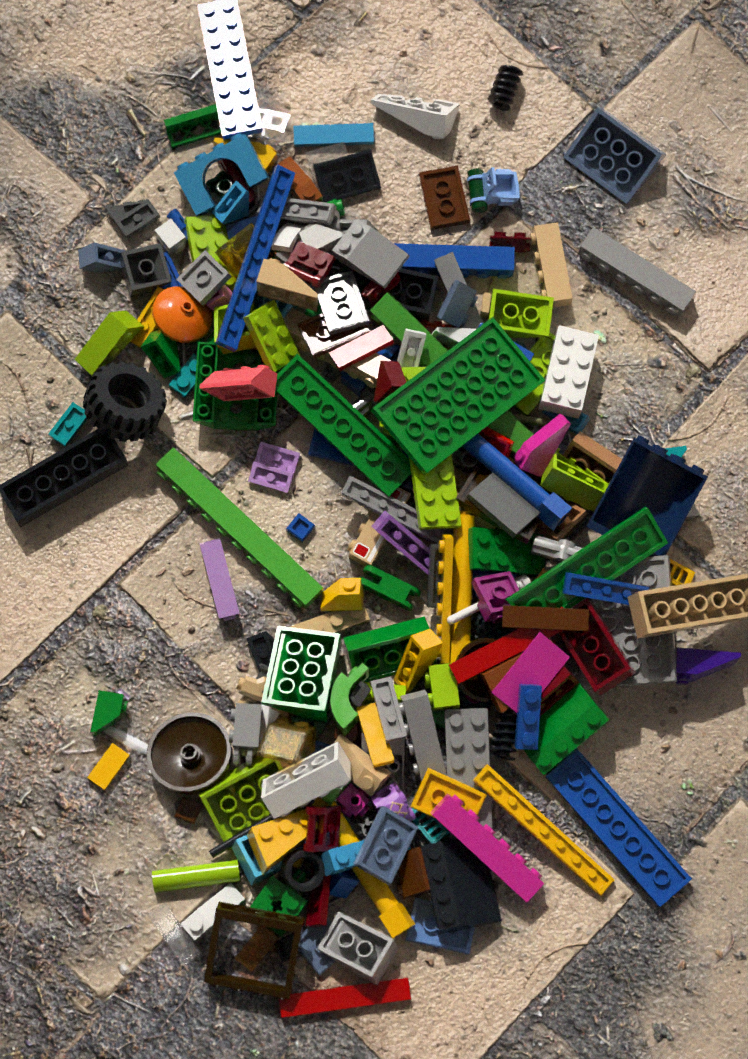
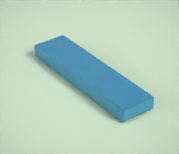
[293,123,374,147]

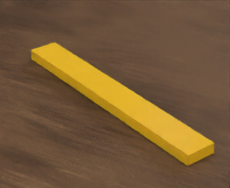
[472,764,615,896]

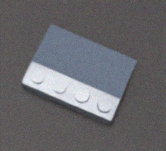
[563,107,666,204]

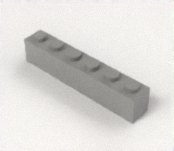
[578,227,696,317]

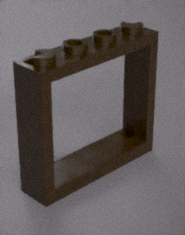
[204,901,305,1000]

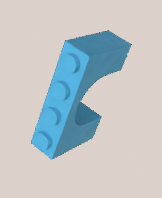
[174,133,270,216]

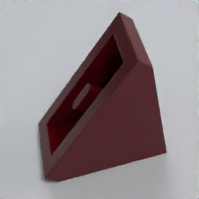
[374,360,406,402]

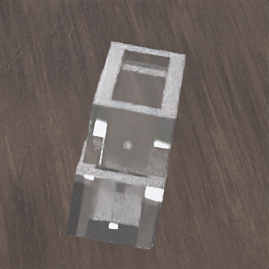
[147,902,201,967]

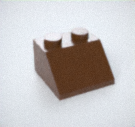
[396,847,430,899]

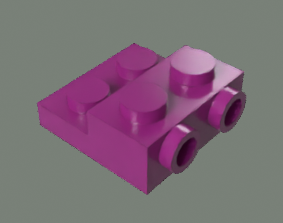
[471,571,519,624]

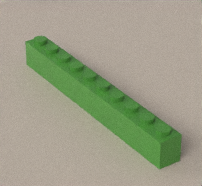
[370,292,534,455]
[156,447,323,609]

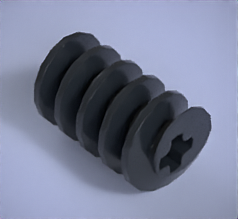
[488,65,523,111]
[489,713,517,761]

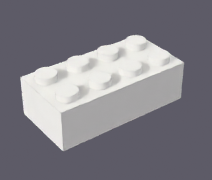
[538,325,599,419]
[261,742,351,819]

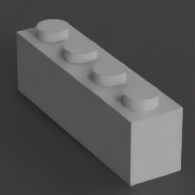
[399,690,447,781]

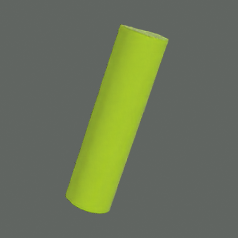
[152,860,240,893]

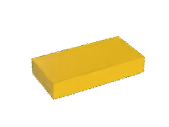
[87,743,130,790]

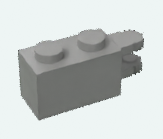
[229,703,262,765]

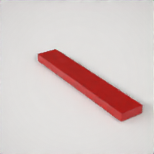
[448,607,563,684]
[279,977,411,1018]

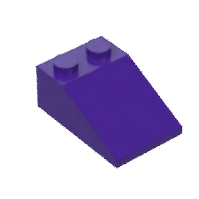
[675,647,741,685]

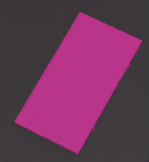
[492,632,570,713]

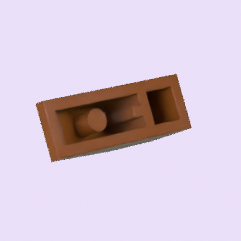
[273,156,323,202]

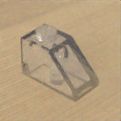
[248,108,290,140]

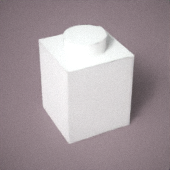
[155,219,187,256]

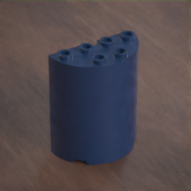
[586,435,708,557]

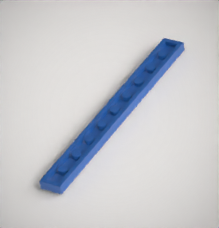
[215,164,295,352]

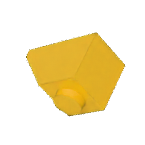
[321,578,364,611]

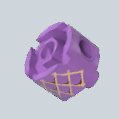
[369,782,416,822]

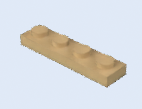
[290,603,370,633]

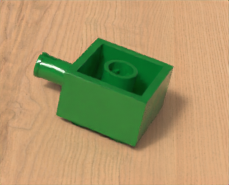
[250,868,308,938]

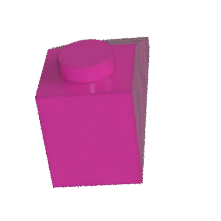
[514,414,571,477]

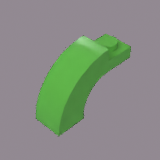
[330,663,369,736]

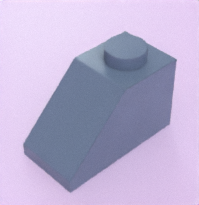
[78,242,125,273]

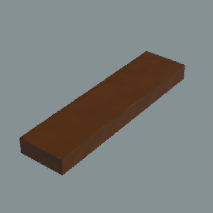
[502,605,589,632]

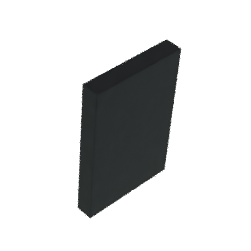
[312,149,382,203]

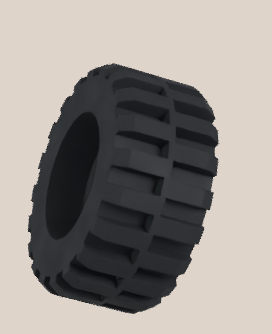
[83,361,167,442]

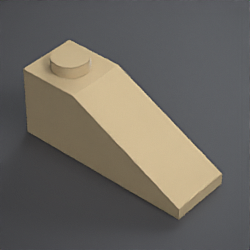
[334,734,392,796]

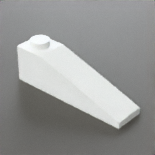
[371,94,459,139]

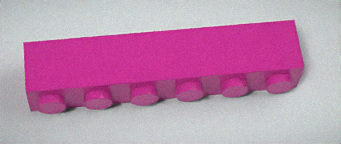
[430,794,544,902]

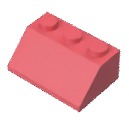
[200,365,277,401]

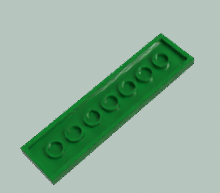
[275,354,411,497]
[505,507,668,609]

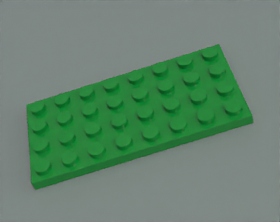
[371,317,545,476]

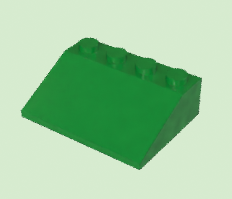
[261,626,342,721]
[514,671,611,775]

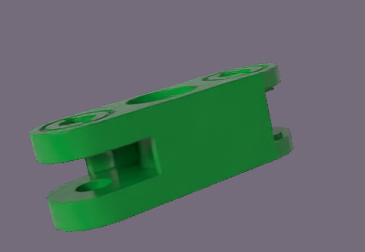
[359,564,421,611]

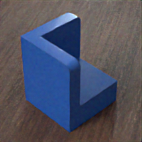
[329,868,359,898]

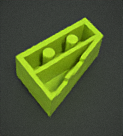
[74,310,144,375]

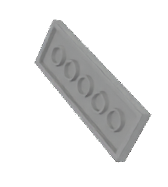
[444,708,492,839]

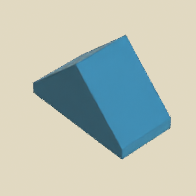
[211,181,249,224]

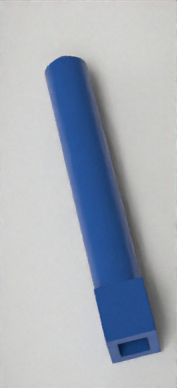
[462,433,572,531]

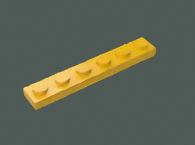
[436,534,454,664]

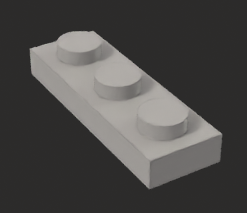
[370,677,407,743]

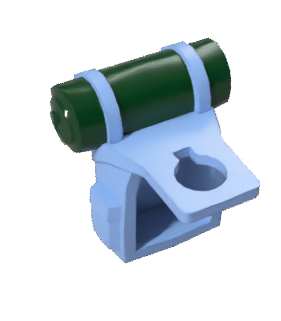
[467,167,519,213]

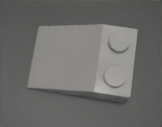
[332,218,410,288]
[317,912,399,985]

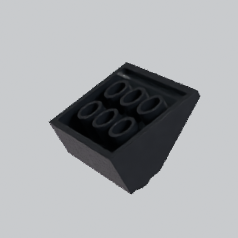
[421,840,502,935]

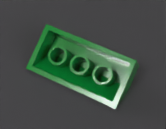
[343,616,437,682]

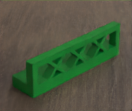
[164,104,222,149]

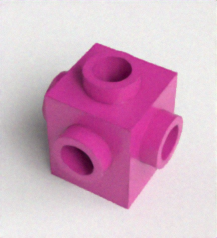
[336,783,370,819]

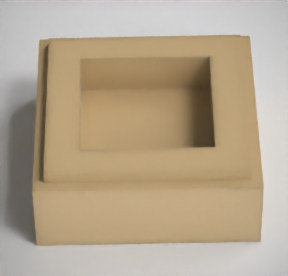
[480,293,491,319]

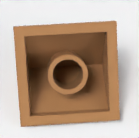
[536,498,588,541]

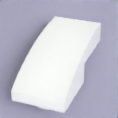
[271,223,306,252]

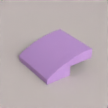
[248,442,301,493]

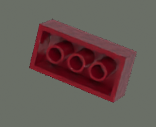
[559,598,636,696]

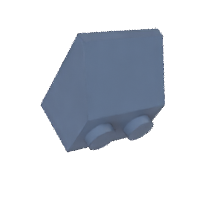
[436,280,478,328]

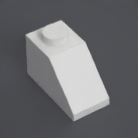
[299,223,344,252]

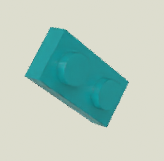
[169,353,197,399]
[48,402,87,447]

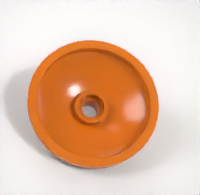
[152,286,213,343]

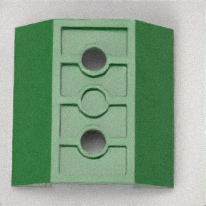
[193,342,279,431]

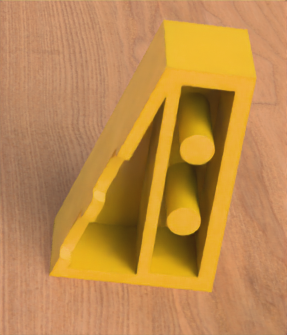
[247,809,318,875]

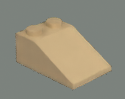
[257,258,318,312]

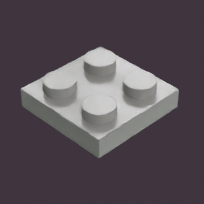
[176,250,232,306]

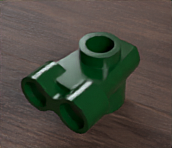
[206,171,233,199]

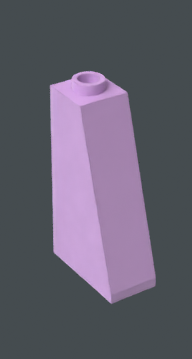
[199,539,239,621]

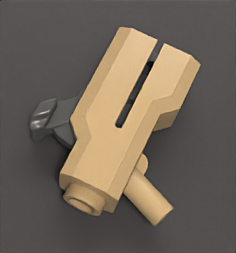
[234,664,289,717]

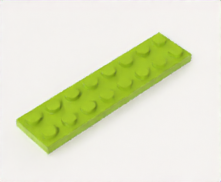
[401,367,461,530]

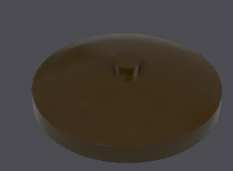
[147,712,233,795]

